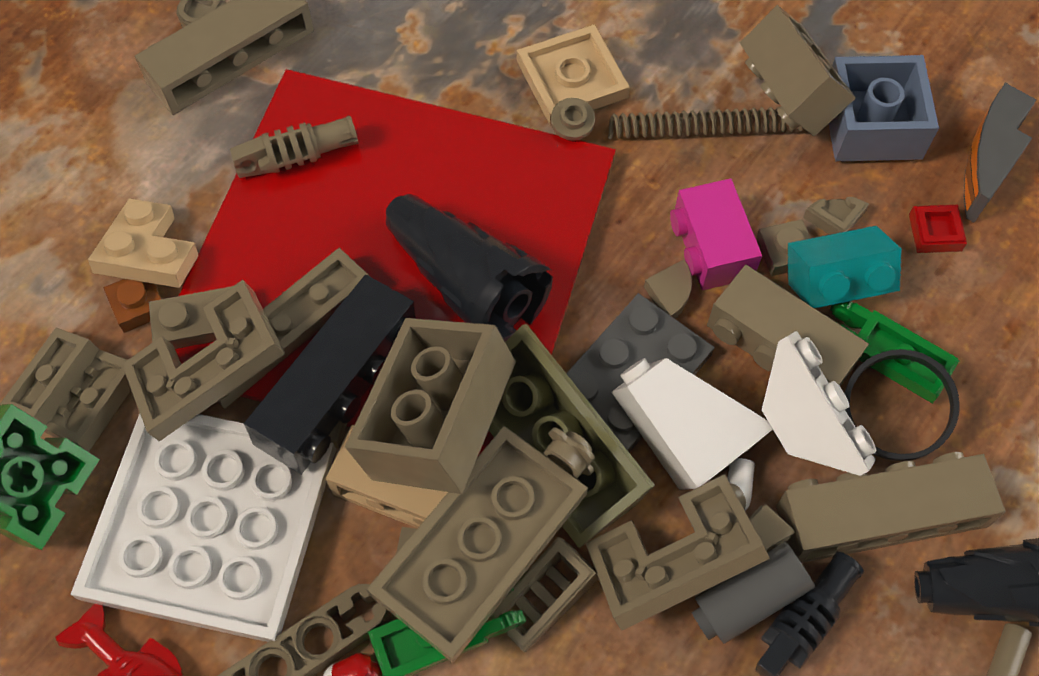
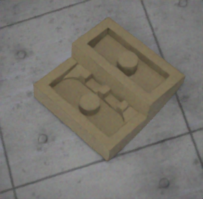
[0,328,131,452]

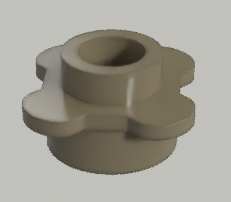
[543,428,595,479]

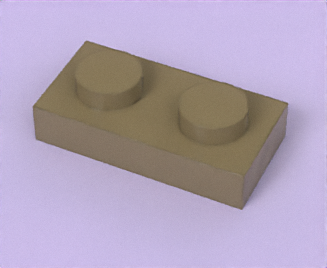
[149,286,233,349]

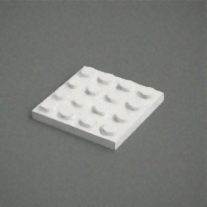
[70,413,336,642]

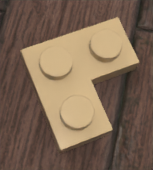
[88,199,199,288]

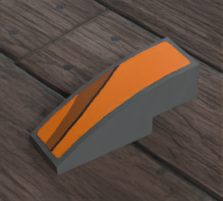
[964,83,1037,223]

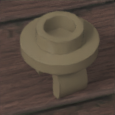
[551,98,595,140]

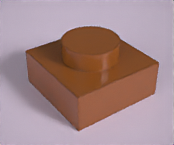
[103,279,162,333]

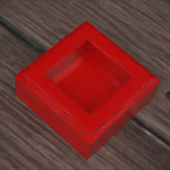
[909,204,967,253]

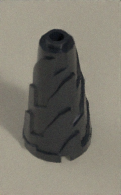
[386,194,553,342]
[914,538,1039,627]

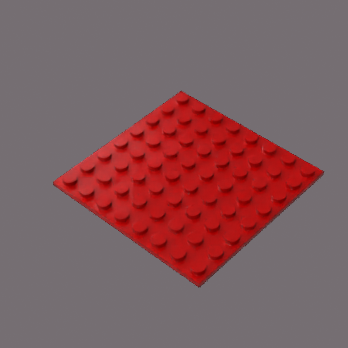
[175,69,616,458]

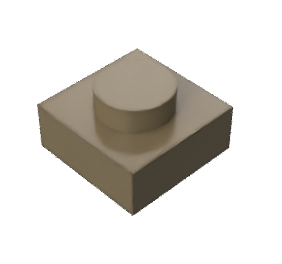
[756,219,811,276]

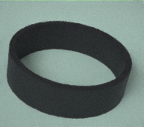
[845,349,960,461]

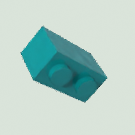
[788,226,902,308]

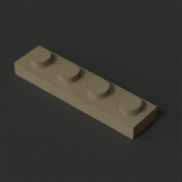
[217,248,369,409]

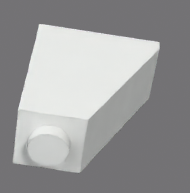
[612,358,773,490]

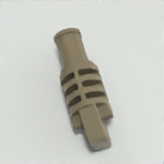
[230,116,359,178]

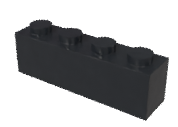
[244,274,416,475]

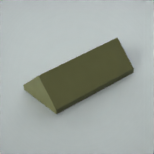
[489,324,655,548]

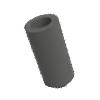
[691,541,815,644]

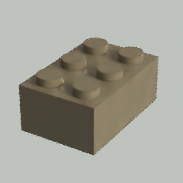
[345,318,516,494]

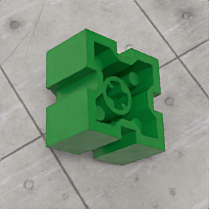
[0,404,100,550]

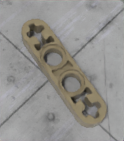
[218,584,389,676]

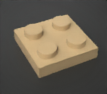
[517,24,630,125]

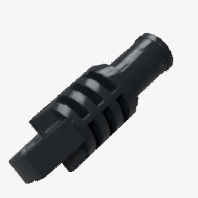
[755,551,864,676]

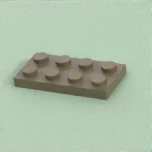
[366,426,588,663]

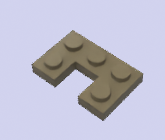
[122,280,285,442]
[586,474,770,631]

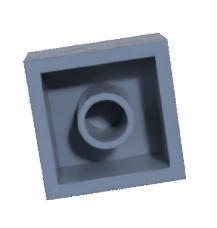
[829,55,939,161]

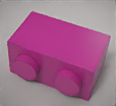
[670,178,762,290]

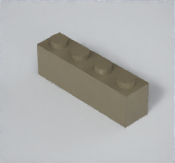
[134,0,314,115]
[776,452,1006,563]

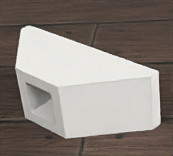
[762,331,876,476]

